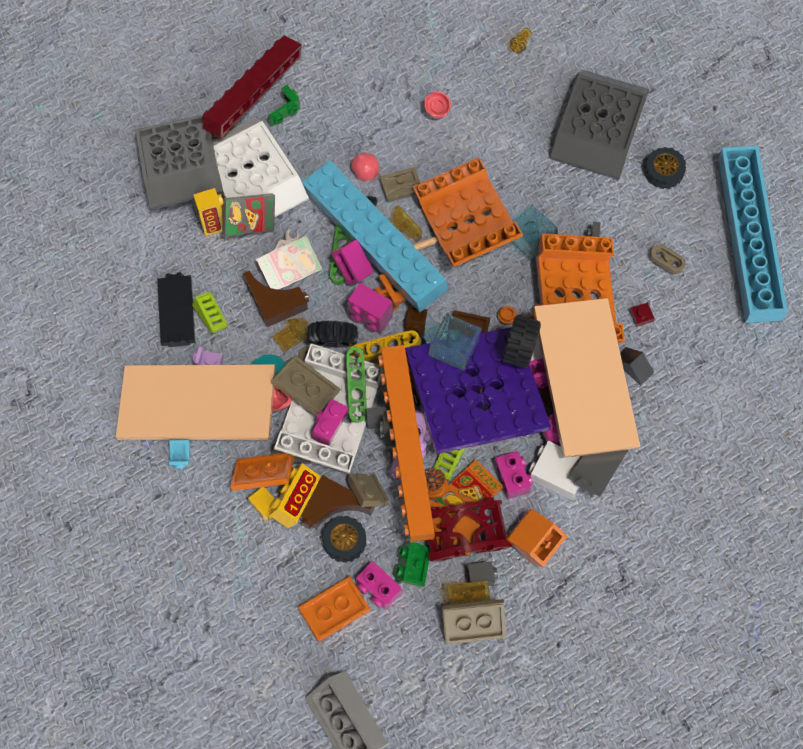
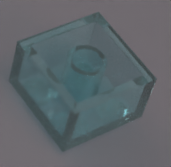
[511,205,558,261]
[428,313,482,370]

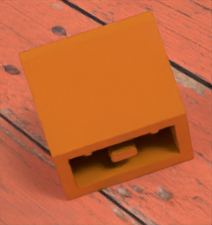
[506,508,567,567]

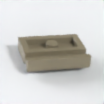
[380,167,420,202]
[347,474,389,507]

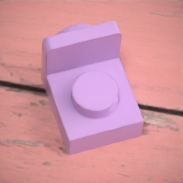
[193,346,223,365]

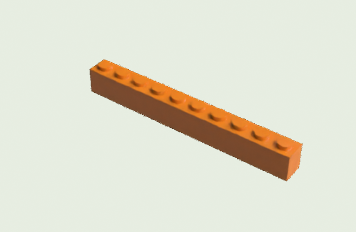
[378,345,435,542]

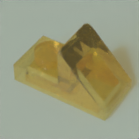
[393,205,422,242]
[272,317,309,353]

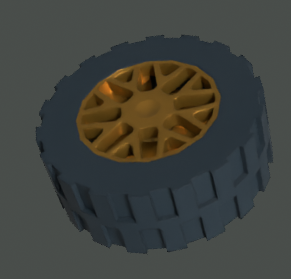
[644,147,686,189]
[322,516,367,563]

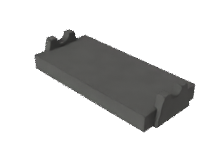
[569,449,629,497]

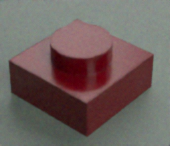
[629,302,655,327]

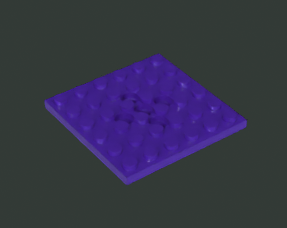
[405,327,551,454]

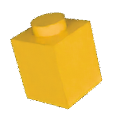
[248,487,275,521]

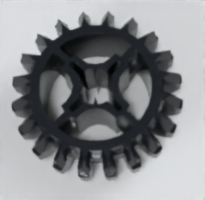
[307,320,359,348]

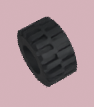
[502,315,541,368]

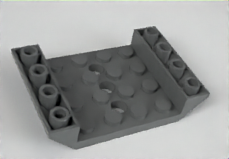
[550,70,650,179]
[135,114,224,209]

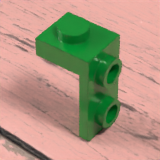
[268,85,300,127]

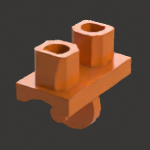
[375,274,407,311]

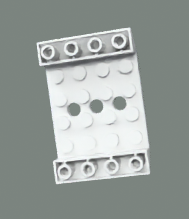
[212,117,309,217]
[274,344,383,474]

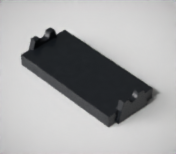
[157,272,196,347]

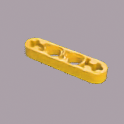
[349,330,421,361]

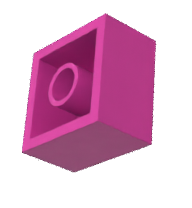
[348,283,393,334]

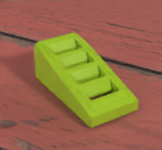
[192,292,228,334]
[433,448,466,481]

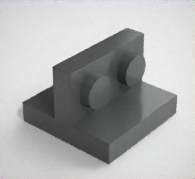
[367,406,393,446]

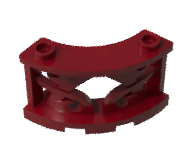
[428,497,513,562]

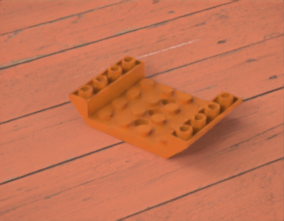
[413,157,523,267]
[536,234,625,343]

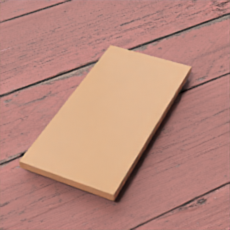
[533,298,640,458]
[116,365,276,440]

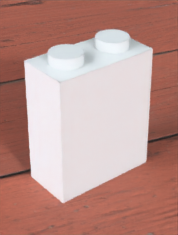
[529,441,582,500]

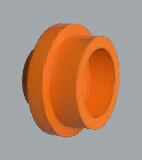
[498,306,517,325]

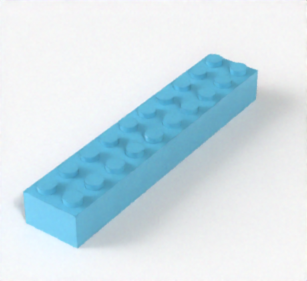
[718,146,788,323]
[302,160,449,313]

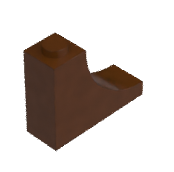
[243,270,309,327]
[299,475,375,530]

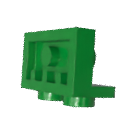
[394,542,431,588]

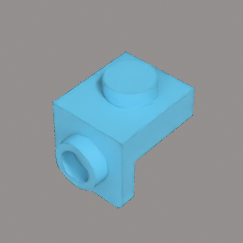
[168,440,190,469]

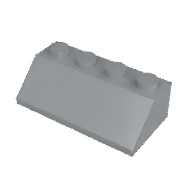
[305,672,388,749]

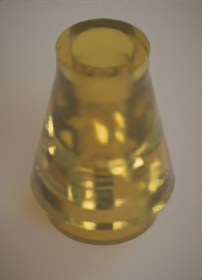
[510,28,532,53]

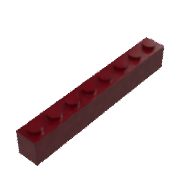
[202,35,302,139]

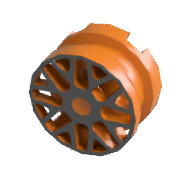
[425,469,449,500]

